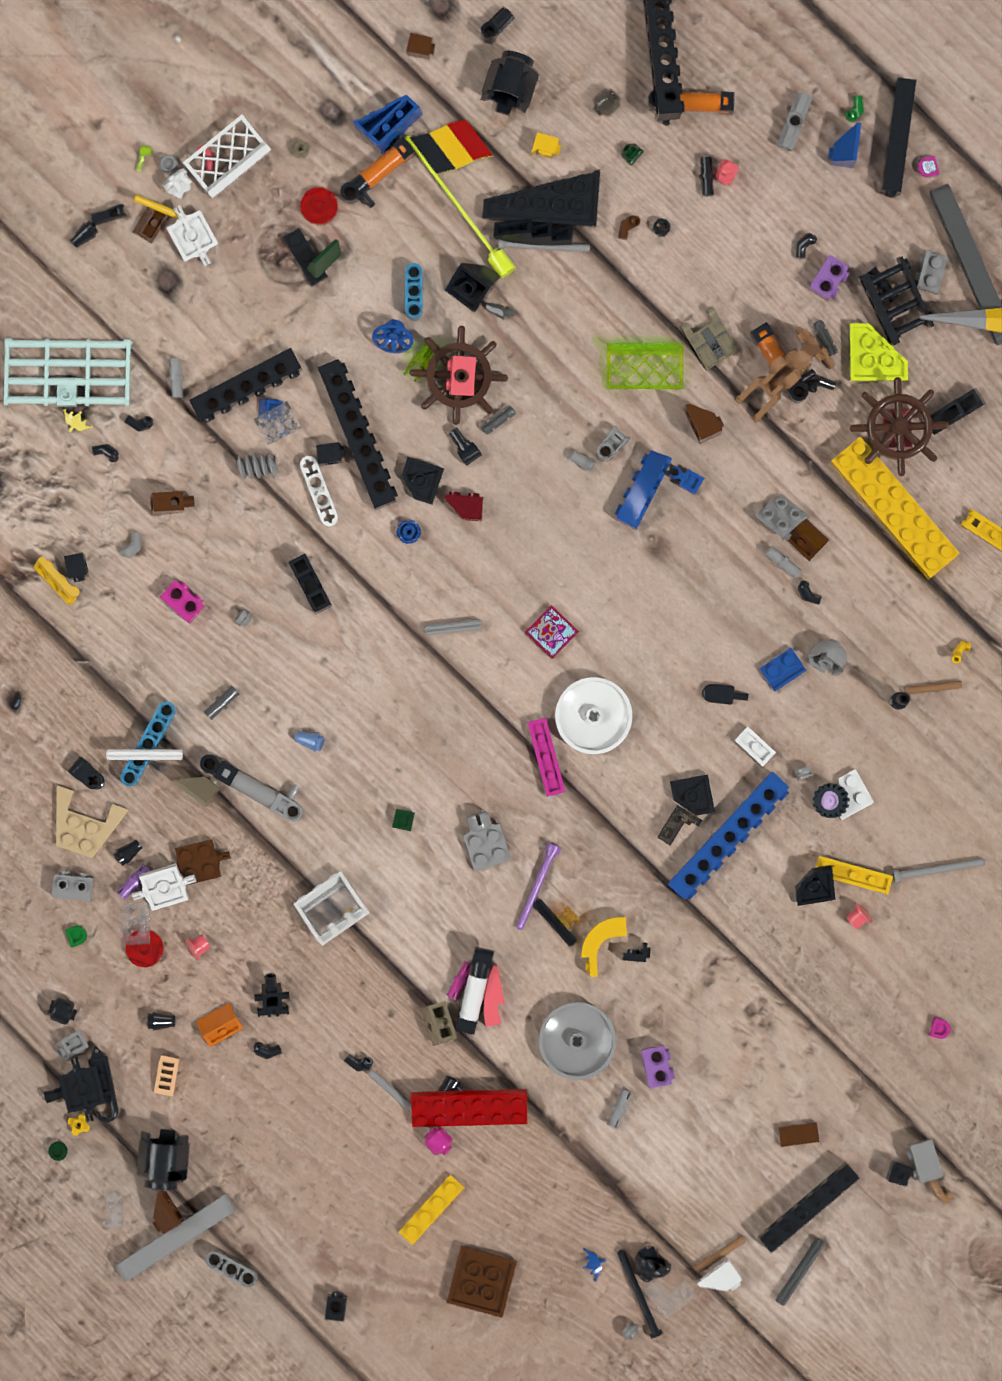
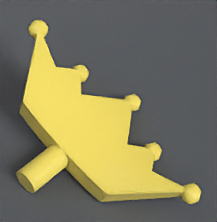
[63,409,93,433]

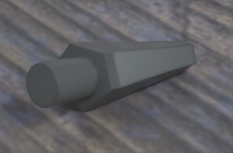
[485,303,514,320]

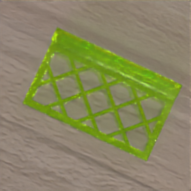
[606,343,684,389]

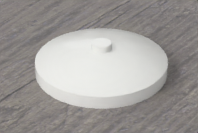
[555,677,632,754]

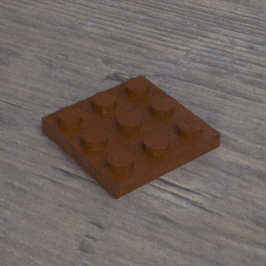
[446,1246,517,1318]

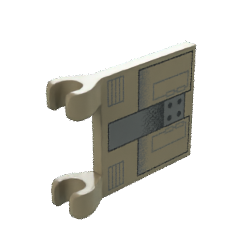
[680,307,739,370]

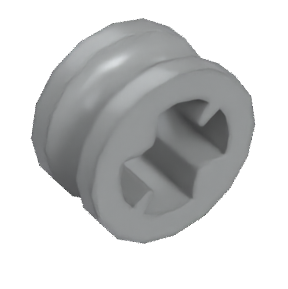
[795,766,814,780]

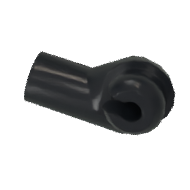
[796,233,817,259]
[807,377,836,393]
[124,415,153,432]
[92,444,119,463]
[798,580,822,605]
[253,1042,282,1059]
[344,1054,373,1072]

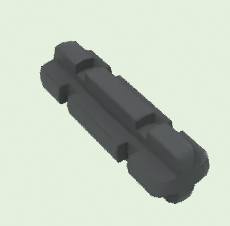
[813,320,838,356]
[481,405,516,435]

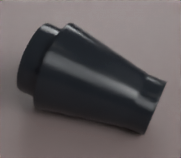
[70,221,98,248]
[113,840,143,866]
[147,1012,175,1031]

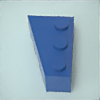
[353,94,423,154]

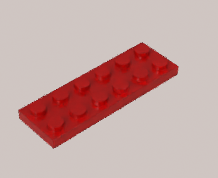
[411,1089,528,1127]

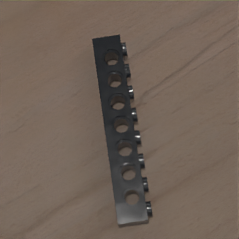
[643,0,685,121]
[318,359,398,511]

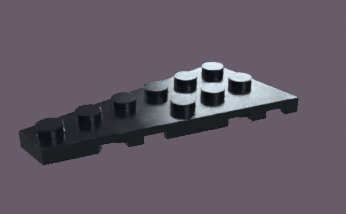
[482,170,600,227]

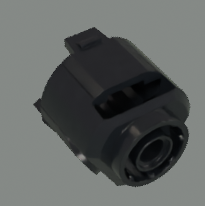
[480,51,539,116]
[137,1129,190,1190]

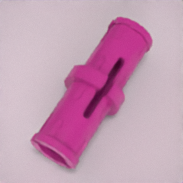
[446,961,471,1001]

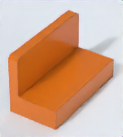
[196,1003,244,1047]

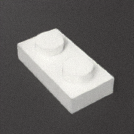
[734,727,776,767]

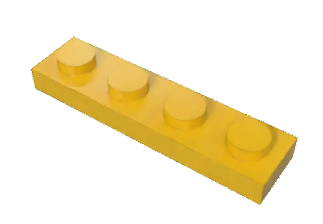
[815,856,893,895]
[398,1174,465,1245]

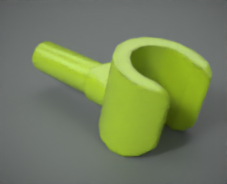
[136,146,152,171]

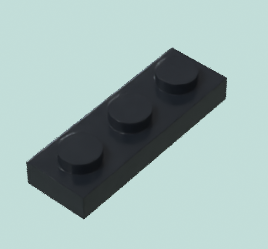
[283,228,328,287]

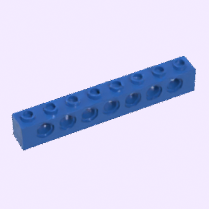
[667,771,789,900]

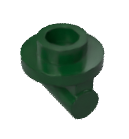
[622,143,644,166]

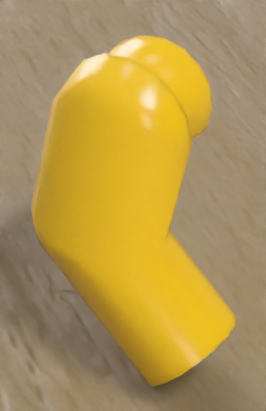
[952,640,971,664]

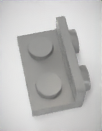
[914,249,948,295]

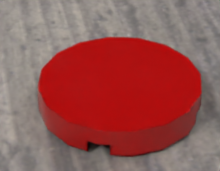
[300,187,338,226]
[125,929,164,968]

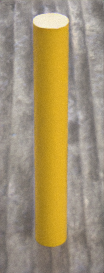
[133,194,186,219]

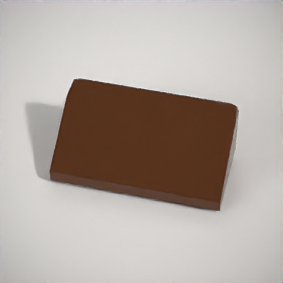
[132,200,168,244]

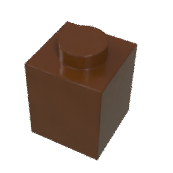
[406,33,436,60]

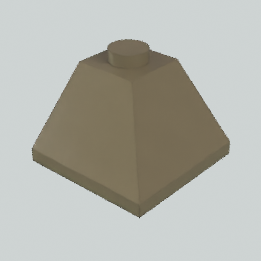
[173,776,221,807]

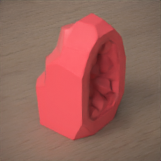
[715,159,739,186]

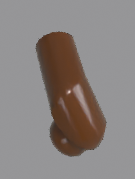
[618,215,641,240]

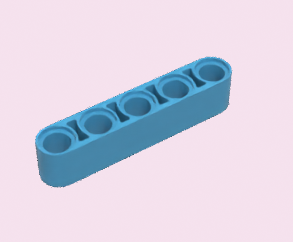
[120,702,177,787]

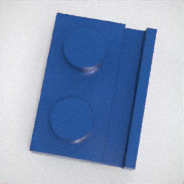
[759,647,807,692]

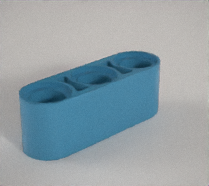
[405,263,423,321]

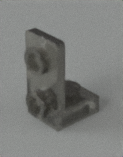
[657,805,703,846]

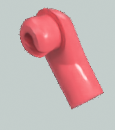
[196,145,216,172]

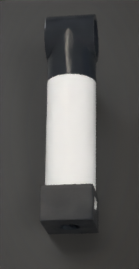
[455,946,494,1035]

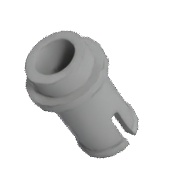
[570,451,596,472]

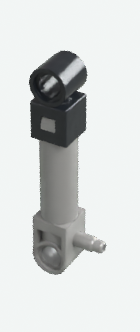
[200,754,303,822]

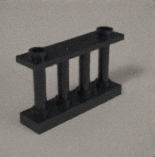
[858,256,935,346]

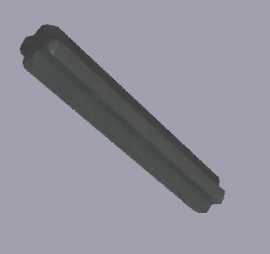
[776,1238,825,1306]

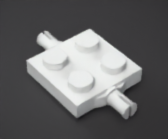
[167,205,218,267]
[132,863,196,911]

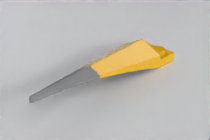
[920,308,1002,333]

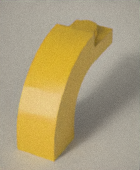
[581,917,627,977]

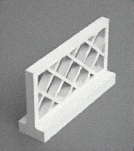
[183,115,271,199]

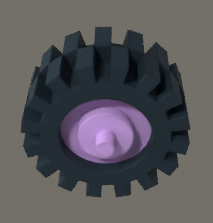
[812,783,850,818]

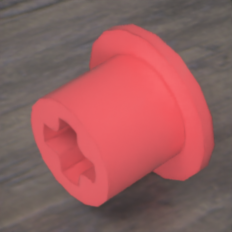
[846,903,873,929]
[185,934,210,961]

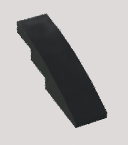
[493,219,573,246]

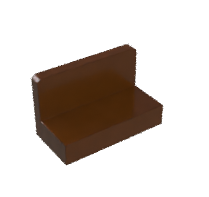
[787,518,829,561]

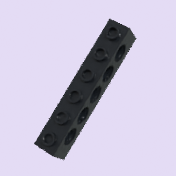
[189,348,302,423]
[757,1162,860,1254]

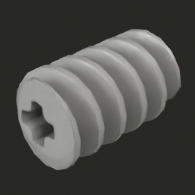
[237,453,278,479]

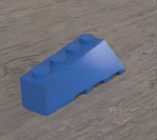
[615,450,672,530]

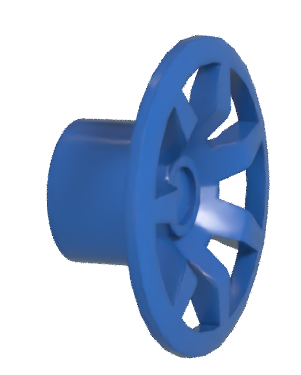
[372,319,414,354]

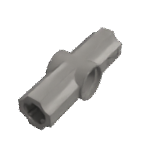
[777,92,813,152]

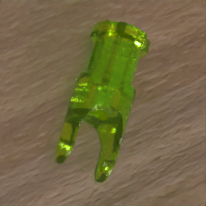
[404,338,439,382]

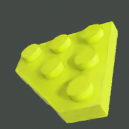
[849,323,908,382]

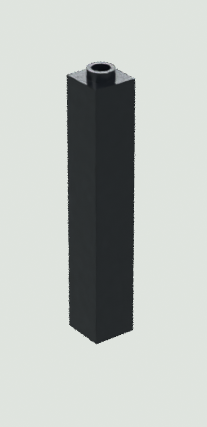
[880,77,916,198]

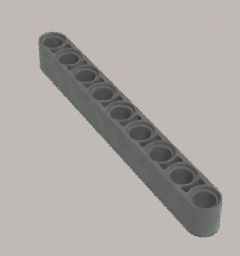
[929,184,1002,346]

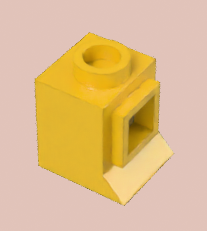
[531,132,562,159]

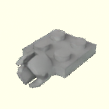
[463,810,511,871]

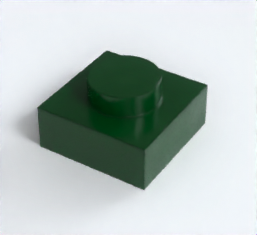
[392,809,415,831]

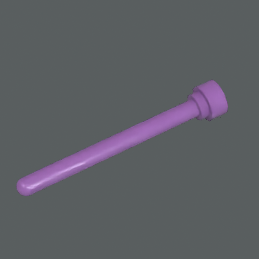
[516,842,562,930]

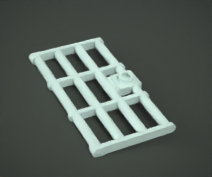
[4,338,132,407]

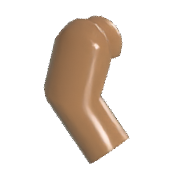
[928,1179,954,1203]

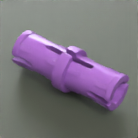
[116,864,150,900]

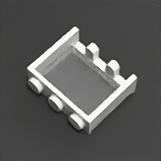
[294,871,370,946]

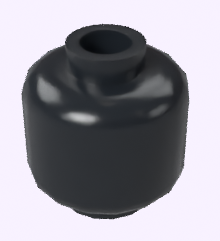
[47,997,77,1025]

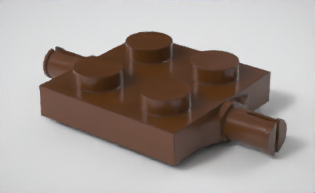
[175,839,231,885]

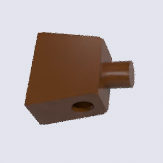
[150,491,195,516]

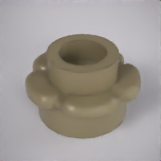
[291,139,310,158]

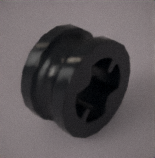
[653,218,671,237]

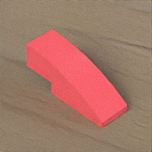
[484,965,505,1027]

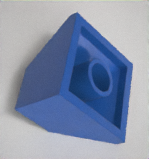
[828,123,861,168]

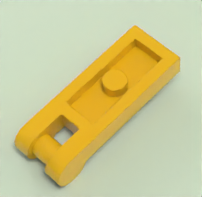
[960,509,1002,552]
[33,556,79,605]

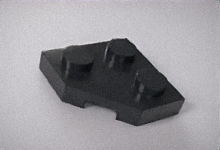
[402,457,444,505]
[670,774,715,816]
[795,865,836,906]

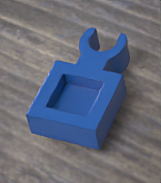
[669,466,704,495]

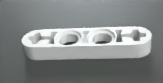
[300,456,338,527]

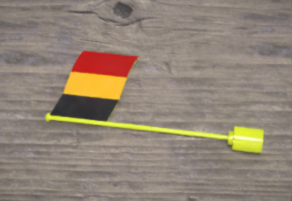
[405,120,516,279]

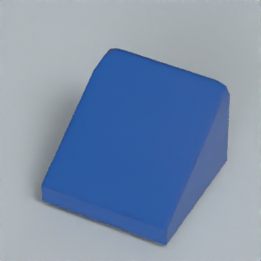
[258,399,283,420]

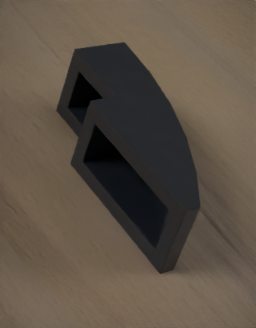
[931,388,986,435]

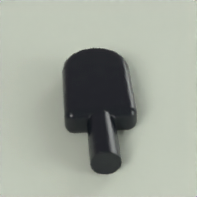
[702,684,748,705]

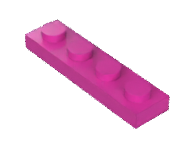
[527,718,565,797]

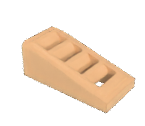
[154,1055,180,1096]

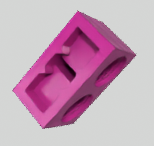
[160,580,205,624]

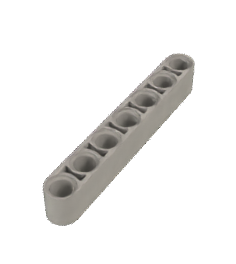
[115,1193,237,1282]

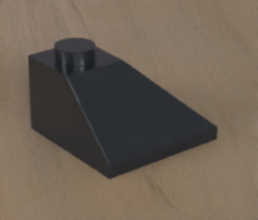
[444,263,500,313]

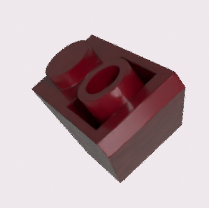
[445,492,483,522]

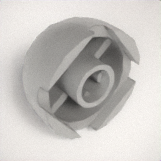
[808,639,847,676]

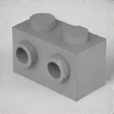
[52,871,95,901]
[906,1138,943,1183]

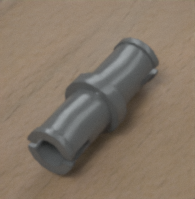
[203,685,240,720]

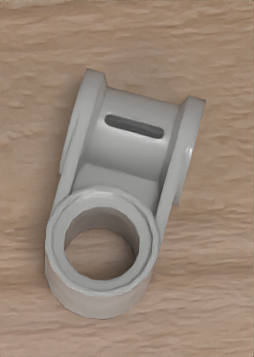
[596,426,630,462]

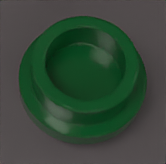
[48,1141,68,1161]

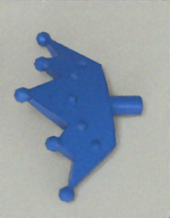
[583,1248,606,1282]

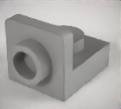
[56,1030,89,1061]

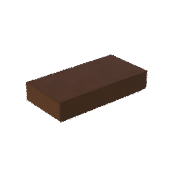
[778,1122,819,1147]

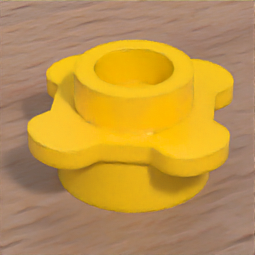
[68,1114,90,1136]

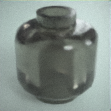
[593,88,621,117]

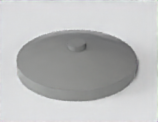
[539,1002,616,1080]

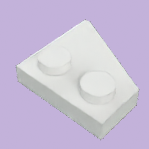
[838,769,874,821]

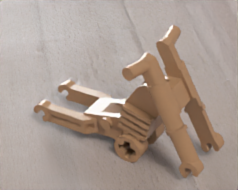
[735,326,835,423]

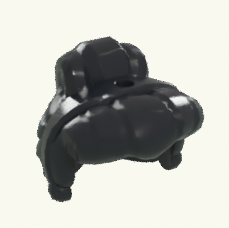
[634,1246,671,1283]

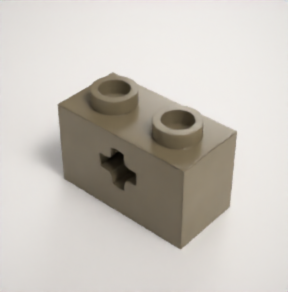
[421,1001,457,1046]

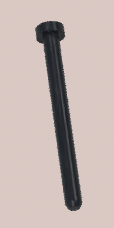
[617,1249,663,1339]

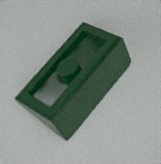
[307,239,341,278]

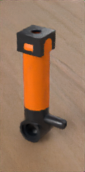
[648,90,734,126]
[340,137,416,208]
[749,322,816,403]

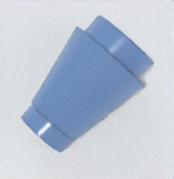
[295,731,325,752]

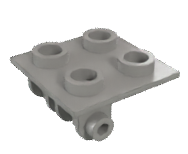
[755,494,809,540]

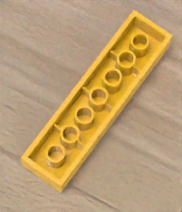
[829,436,960,580]

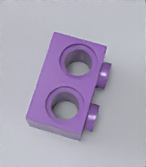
[808,255,850,301]
[641,1045,675,1088]

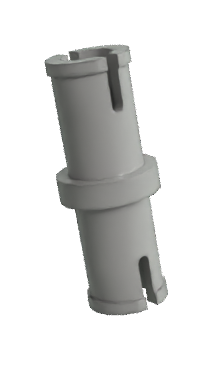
[168,359,184,398]
[765,545,802,579]
[607,1089,633,1129]

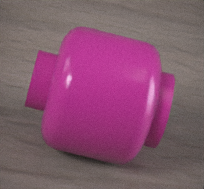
[424,1127,453,1156]

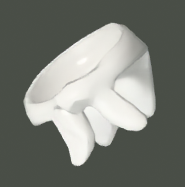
[163,168,192,199]

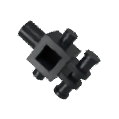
[254,973,290,1018]

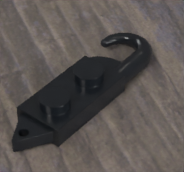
[88,1046,118,1123]

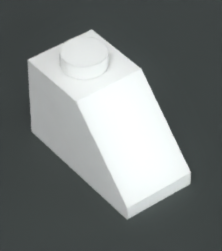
[697,1259,742,1291]

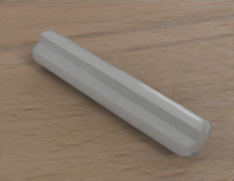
[425,619,481,635]

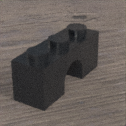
[288,554,332,615]

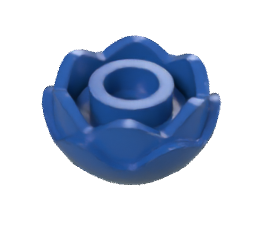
[397,520,421,544]

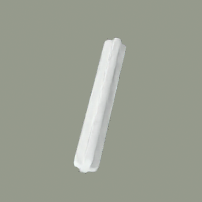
[106,749,183,760]

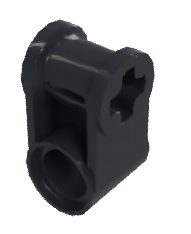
[68,756,105,790]

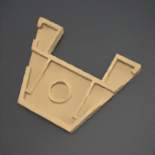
[56,786,129,858]

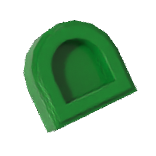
[65,926,88,948]

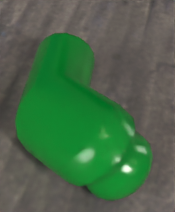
[845,95,864,122]

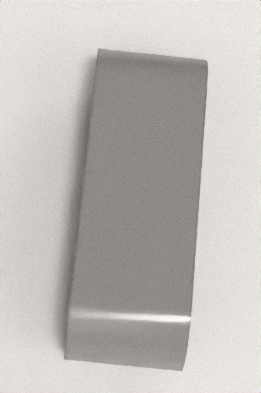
[205,1249,258,1287]

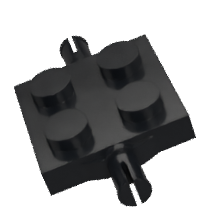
[59,1057,106,1123]

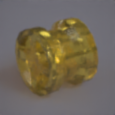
[556,906,580,929]

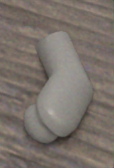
[120,532,142,558]

